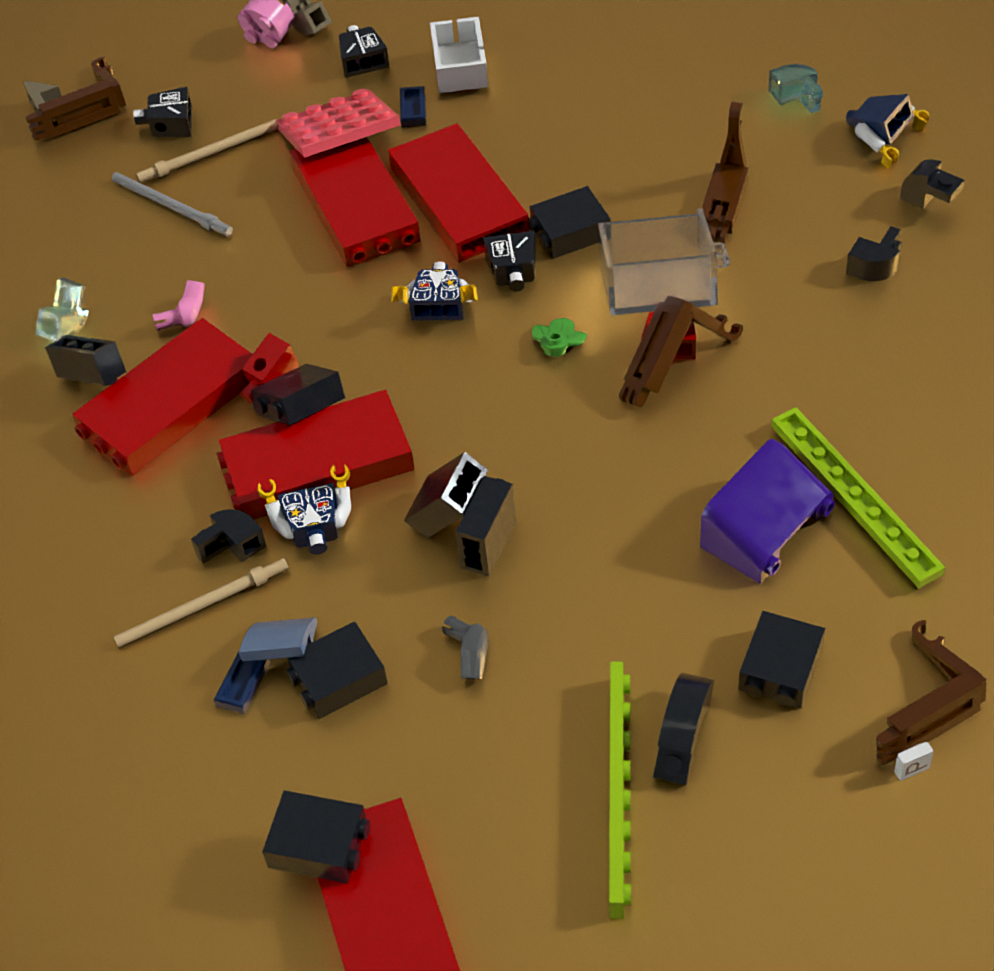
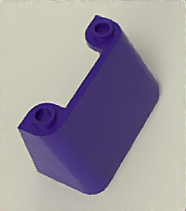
[700,439,835,584]

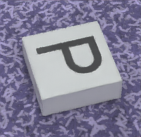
[894,742,934,781]

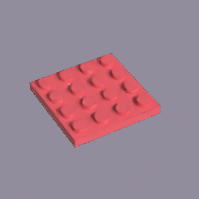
[276,89,401,158]

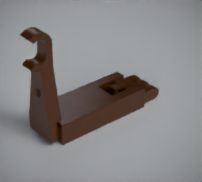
[26,57,126,141]
[698,102,749,244]
[619,295,743,407]
[876,620,987,765]

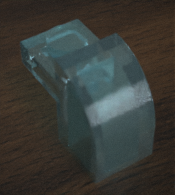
[768,64,823,113]
[36,278,89,342]

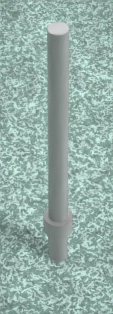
[112,172,233,236]

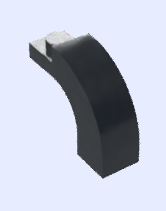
[653,673,715,785]

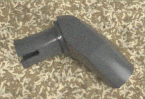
[442,615,489,680]

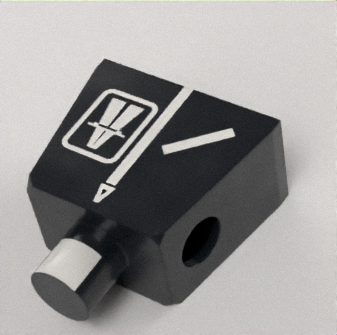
[339,25,390,78]
[134,87,192,137]
[483,231,536,292]

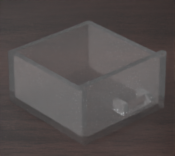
[598,208,731,316]

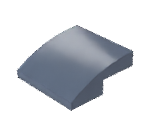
[239,617,317,661]

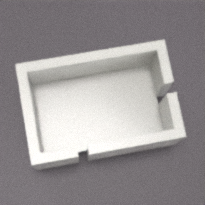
[430,17,488,93]

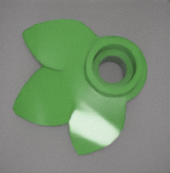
[532,318,587,357]

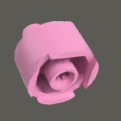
[237,0,294,49]

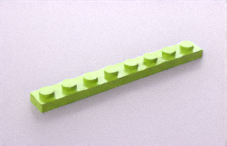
[771,407,945,589]
[609,662,631,919]

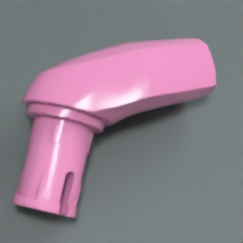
[153,280,205,331]

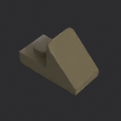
[23,81,62,112]

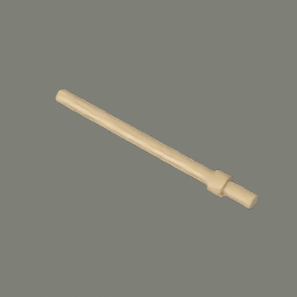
[136,119,278,183]
[113,558,289,648]

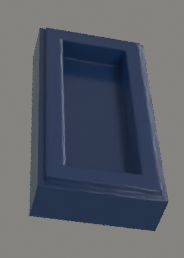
[400,86,426,127]
[213,651,270,714]

